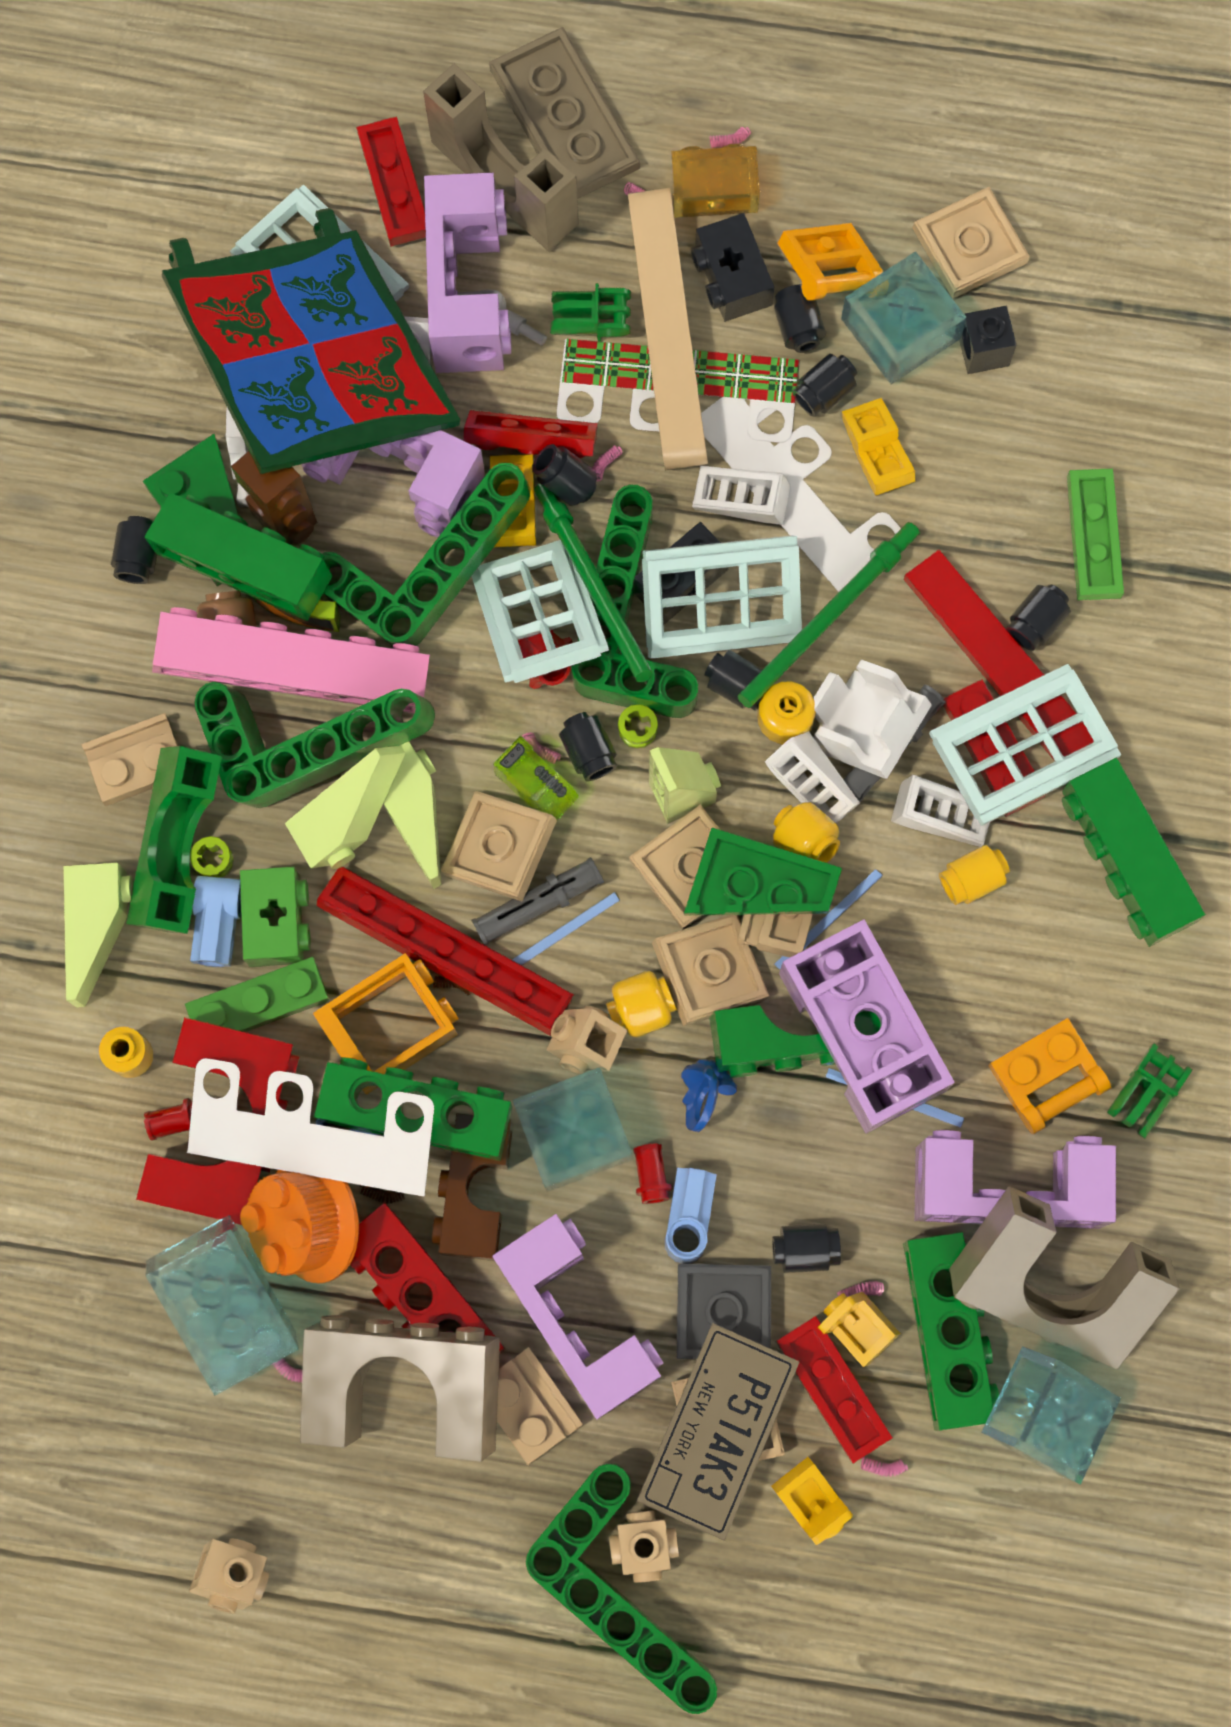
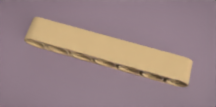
[628,187,708,471]

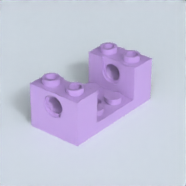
[424,173,511,373]
[301,430,485,538]
[779,919,955,1134]
[914,1130,1116,1229]
[492,1214,663,1420]

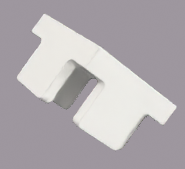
[813,660,932,779]

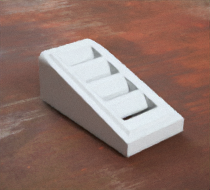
[692,466,790,525]
[765,731,860,824]
[891,775,990,847]

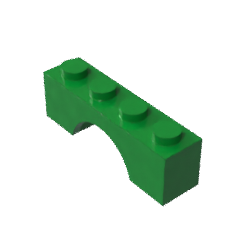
[126,746,222,934]
[709,1005,881,1078]

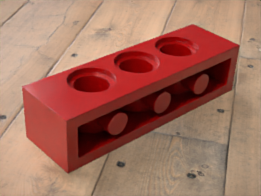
[350,1203,506,1354]

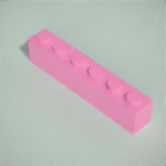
[152,607,430,713]

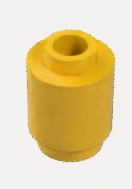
[939,845,1010,905]
[99,1027,153,1078]

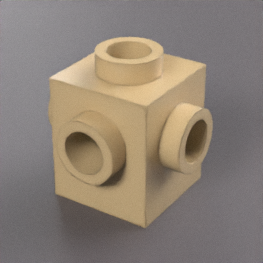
[546,1006,627,1075]
[609,1510,679,1583]
[189,1538,269,1614]

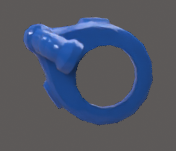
[681,1059,737,1132]

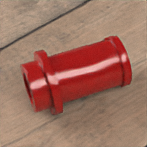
[144,1098,193,1141]
[633,1143,672,1204]

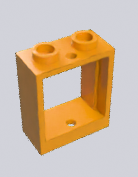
[313,953,459,1095]

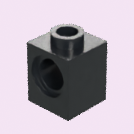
[958,305,1017,374]

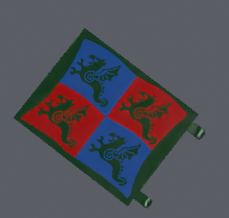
[162,208,461,474]

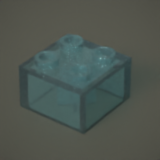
[841,251,967,384]
[513,1067,633,1192]
[981,1346,1121,1485]

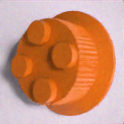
[240,1170,359,1284]

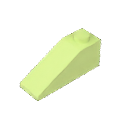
[383,741,441,889]
[285,746,405,869]
[649,747,721,824]
[63,863,134,1007]

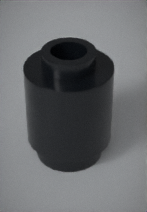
[774,284,826,353]
[792,353,858,417]
[532,444,597,506]
[111,516,157,584]
[1006,584,1071,651]
[704,650,763,711]
[559,712,617,782]
[772,1224,841,1273]

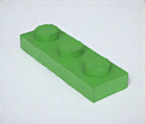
[1067,468,1124,601]
[185,957,330,1032]

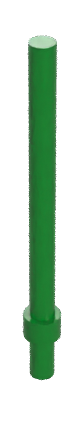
[534,483,653,682]
[737,522,920,708]

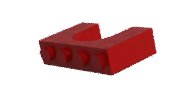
[136,1017,300,1225]

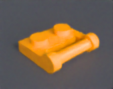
[777,223,885,301]
[988,1018,1112,1135]

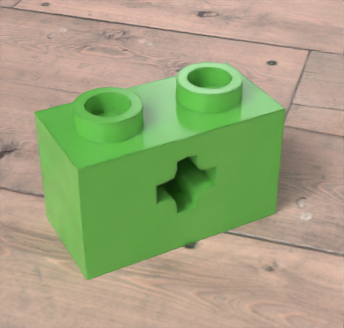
[240,867,311,967]

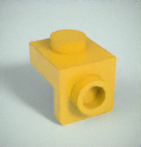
[818,1291,901,1367]
[771,1457,853,1545]

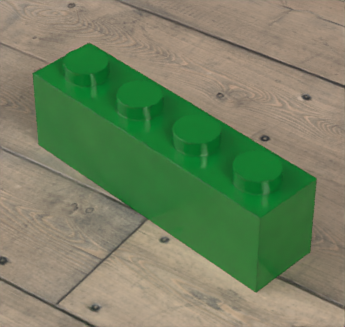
[144,492,332,621]
[1062,757,1206,947]

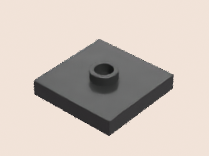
[677,1264,771,1359]

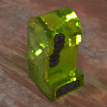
[493,735,579,820]

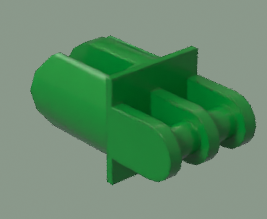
[550,283,631,341]
[1107,1043,1193,1139]

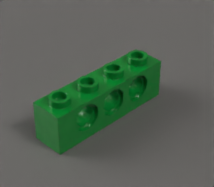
[314,1057,513,1161]
[903,1232,1001,1431]

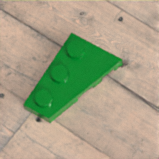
[143,434,239,587]
[684,828,842,916]

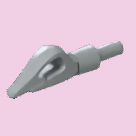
[458,290,547,346]

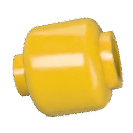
[757,681,816,744]
[773,802,840,863]
[606,971,677,1038]

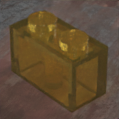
[671,144,760,218]

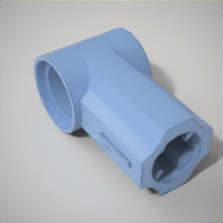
[190,876,242,968]
[665,1168,717,1264]

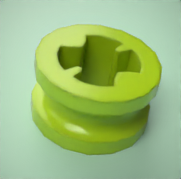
[618,704,658,749]
[190,836,234,878]

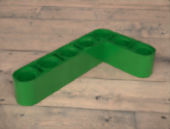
[321,463,531,646]
[572,485,698,718]
[194,682,435,808]
[526,1463,717,1714]

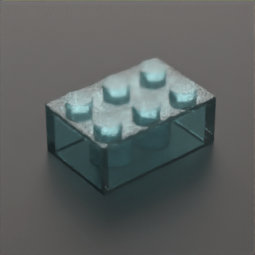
[145,1215,299,1396]

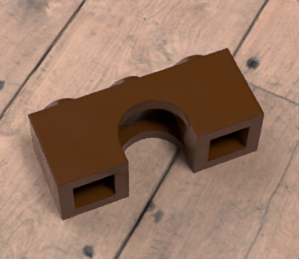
[231,451,318,545]
[432,1113,514,1261]

